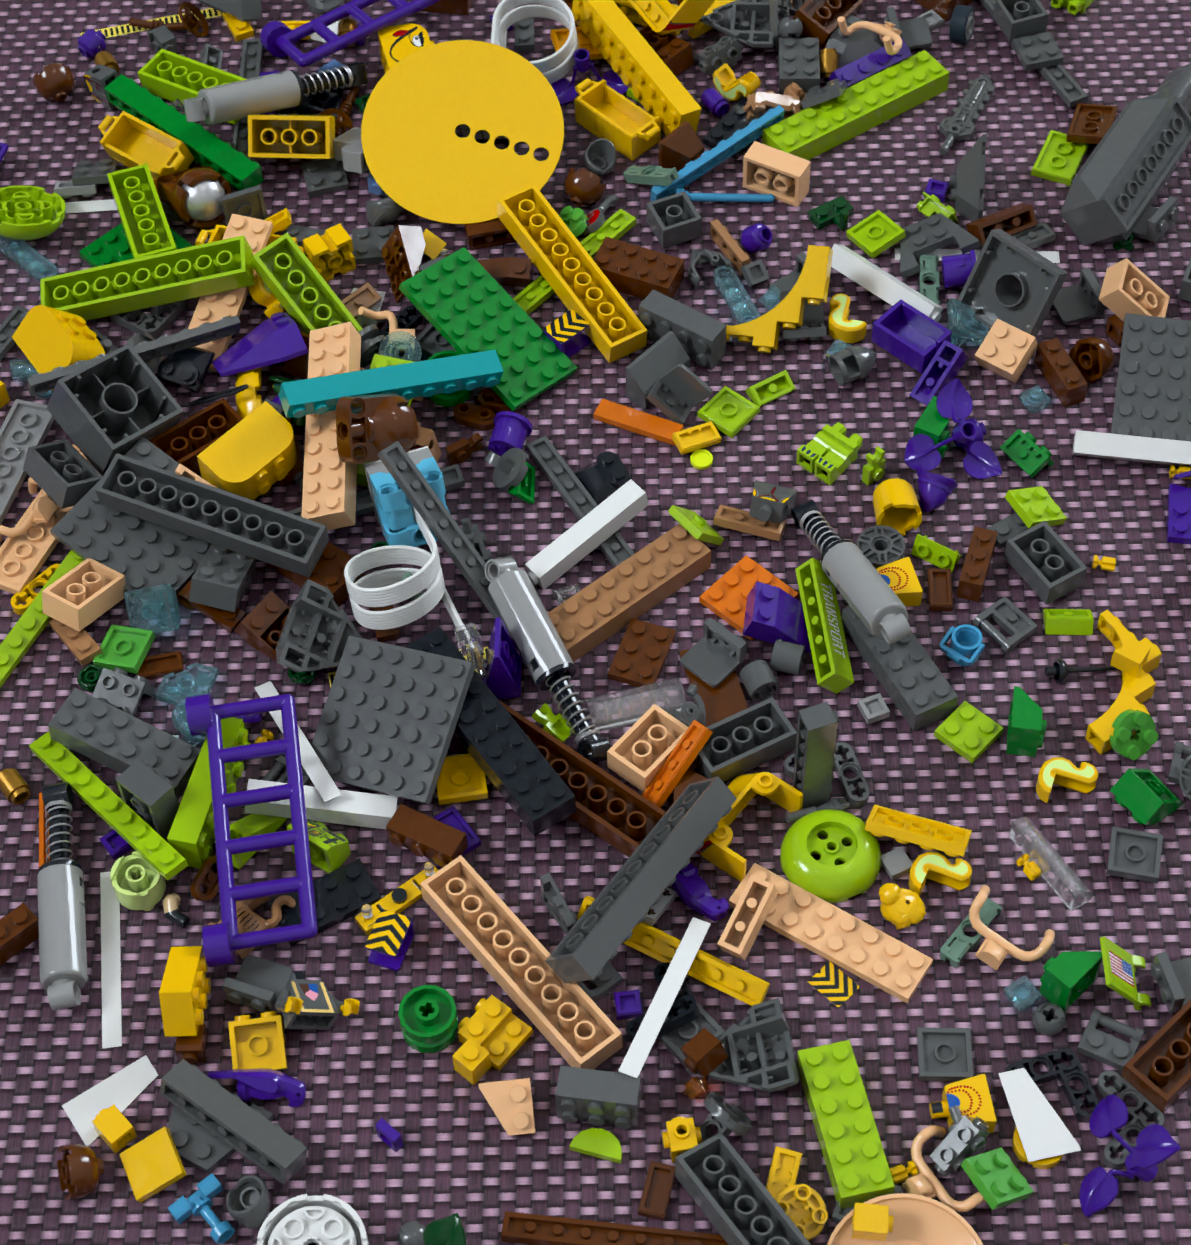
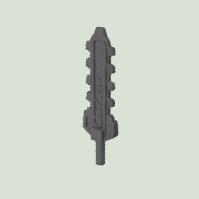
[939,74,996,155]

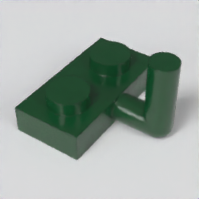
[807,196,854,231]

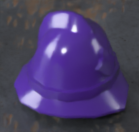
[916,470,958,512]

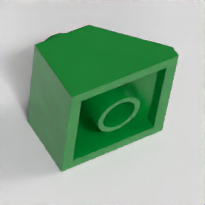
[913,396,950,458]
[1006,686,1047,757]
[1110,768,1184,825]
[1039,951,1103,1012]

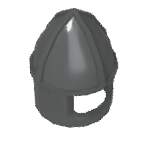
[828,345,876,386]

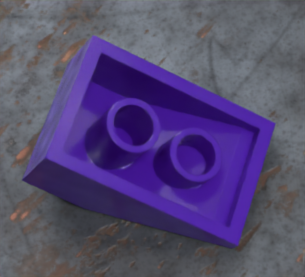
[743,581,811,653]
[483,617,522,700]

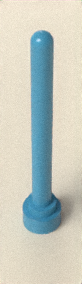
[676,189,775,202]

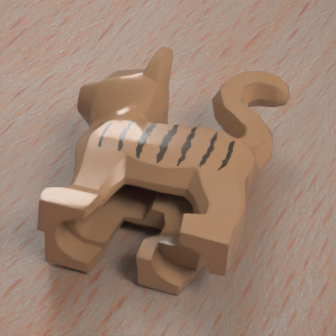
[208,895,296,959]

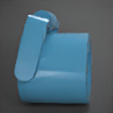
[940,624,985,666]

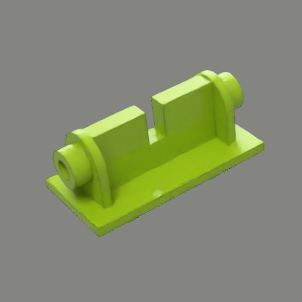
[916,192,959,224]
[911,534,962,573]

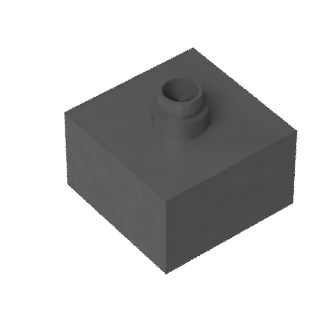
[47,343,183,476]

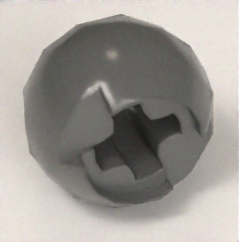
[778,17,803,38]
[1032,1002,1066,1036]
[397,1221,425,1245]

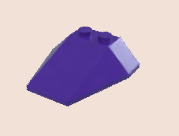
[212,312,309,377]

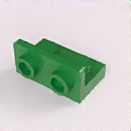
[999,429,1054,479]

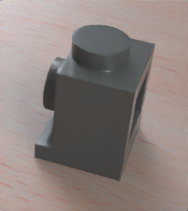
[147,25,178,53]

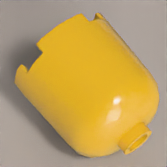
[873,478,922,536]

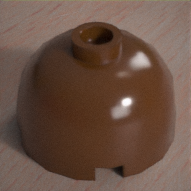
[33,63,74,101]
[564,167,606,207]
[1070,337,1114,382]
[57,1144,104,1201]

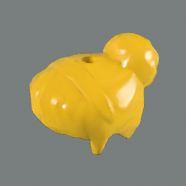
[879,883,926,930]

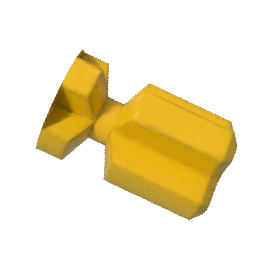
[1169,465,1191,480]
[1092,555,1116,572]
[253,729,274,744]
[1016,853,1042,881]
[890,1160,918,1184]

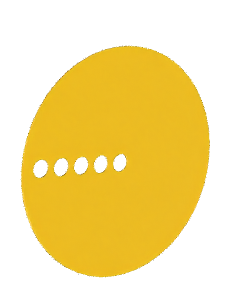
[361,40,564,224]

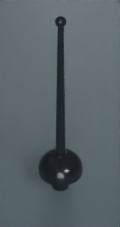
[1045,659,1119,683]

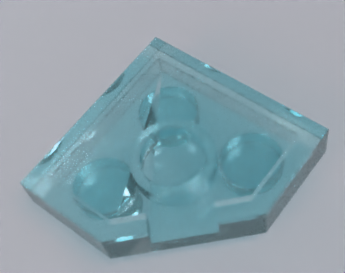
[947,298,989,345]
[155,663,219,708]

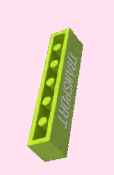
[795,558,854,694]

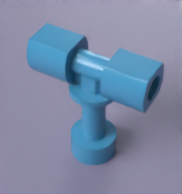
[167,1173,235,1245]

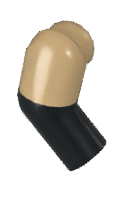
[163,893,190,928]

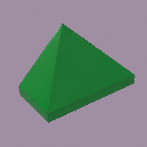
[508,462,535,505]

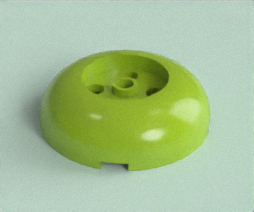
[0,185,66,240]
[780,809,881,903]

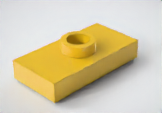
[671,421,722,455]
[765,1146,803,1198]

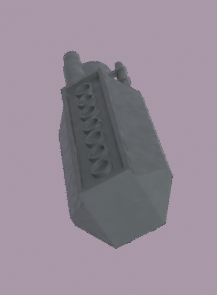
[1060,64,1191,246]

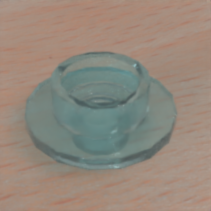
[379,331,422,362]

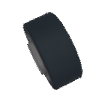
[949,5,975,44]

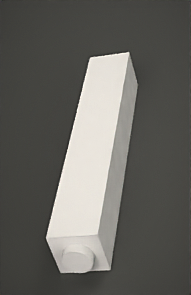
[831,244,943,323]
[1072,430,1191,466]
[525,479,649,590]
[245,779,399,829]

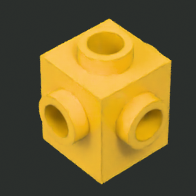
[662,1116,702,1163]

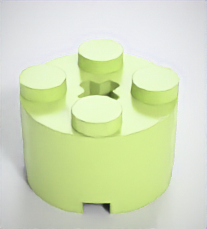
[110,851,166,911]

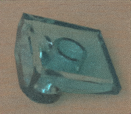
[124,583,181,634]

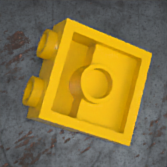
[458,995,533,1071]
[228,1011,287,1070]

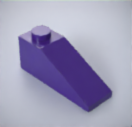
[909,340,968,406]

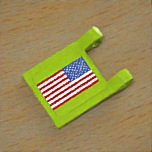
[1100,936,1152,1011]

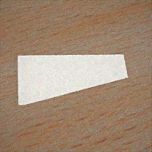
[62,1055,158,1146]
[998,1068,1081,1162]

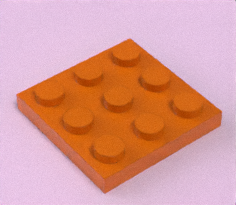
[699,555,799,641]

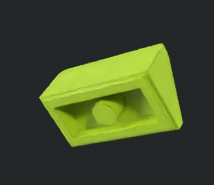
[745,370,796,407]
[1043,609,1094,635]

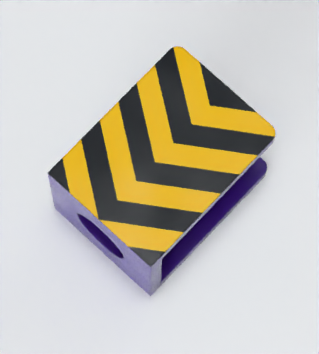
[543,310,590,358]
[365,909,415,971]

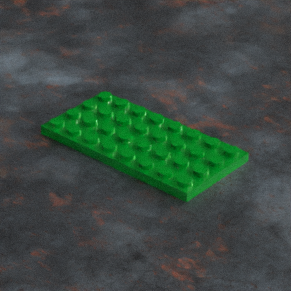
[399,247,578,412]

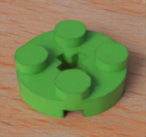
[559,206,588,238]
[1110,709,1158,760]

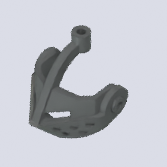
[687,249,733,288]
[664,684,706,727]

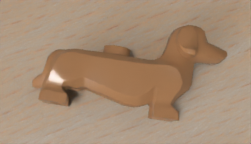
[742,82,806,120]

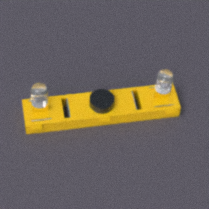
[354,862,438,935]

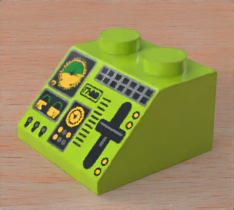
[287,818,351,873]

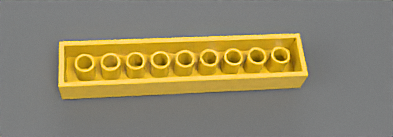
[571,0,702,136]
[497,184,648,363]

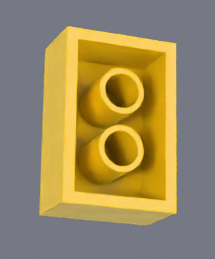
[159,946,211,1037]

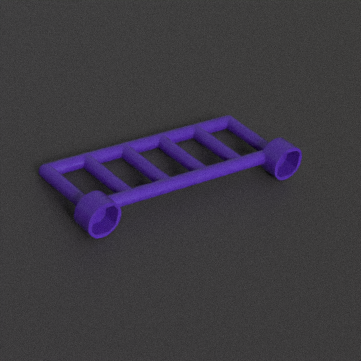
[260,0,441,68]
[185,694,318,968]

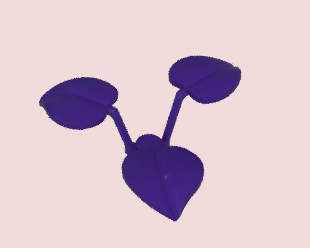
[550,48,628,105]
[904,378,1002,479]
[1079,1095,1181,1218]

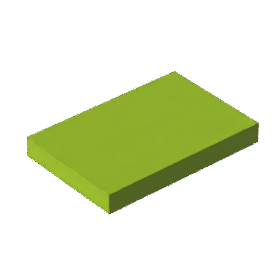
[1031,130,1089,186]

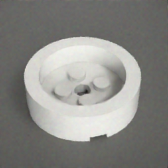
[257,1194,369,1245]

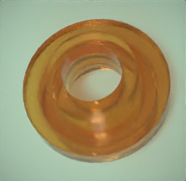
[683,1076,709,1100]

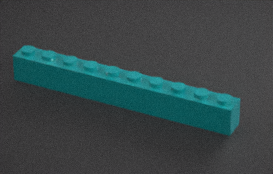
[279,350,504,418]

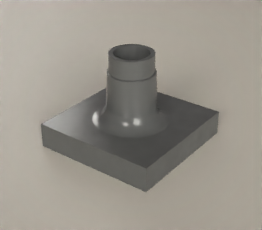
[955,229,1068,337]

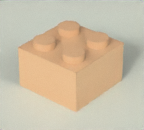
[974,318,1037,383]

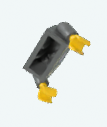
[275,971,360,1030]

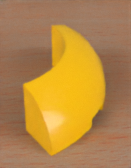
[235,367,262,419]

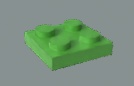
[92,625,156,674]
[961,1147,1034,1210]

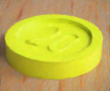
[690,449,713,470]

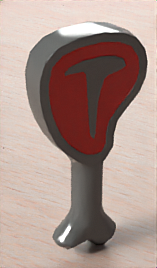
[581,194,619,235]

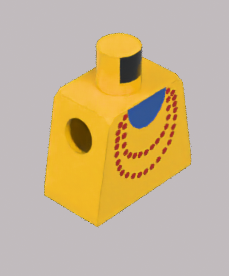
[876,557,923,607]
[929,1074,997,1133]

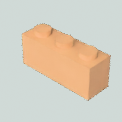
[717,874,778,961]

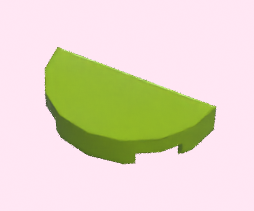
[569,1128,622,1164]

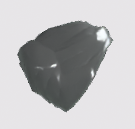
[583,138,617,175]
[366,197,403,227]
[226,1175,270,1229]

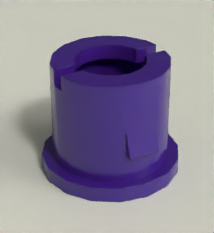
[942,249,976,288]
[488,411,533,456]

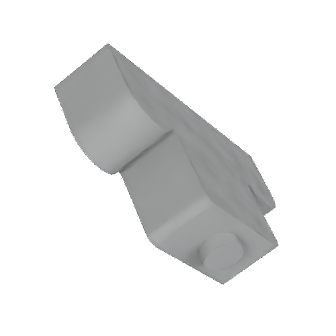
[333,127,369,173]

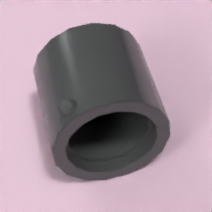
[770,639,805,676]
[740,660,780,702]

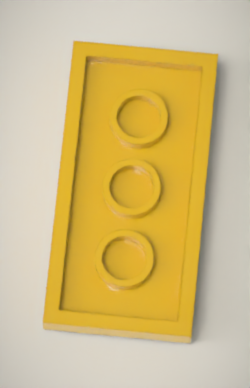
[865,804,972,857]

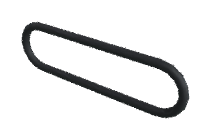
[189,384,248,407]

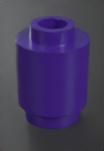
[700,88,730,117]

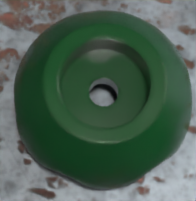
[77,665,103,692]
[287,669,317,685]

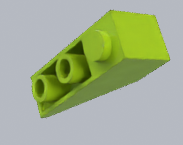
[214,814,288,870]

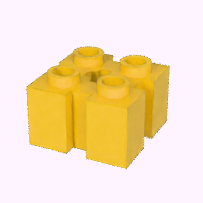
[303,224,356,282]

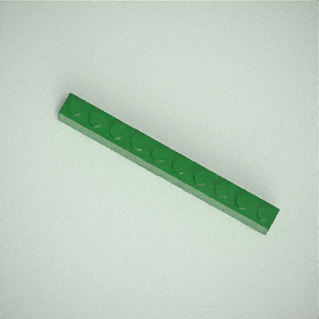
[104,74,264,190]

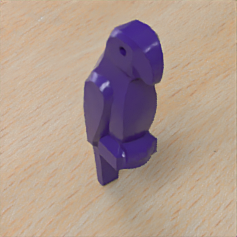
[671,863,729,921]
[206,1069,307,1107]

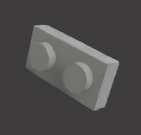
[54,180,98,198]

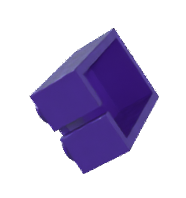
[871,300,952,374]

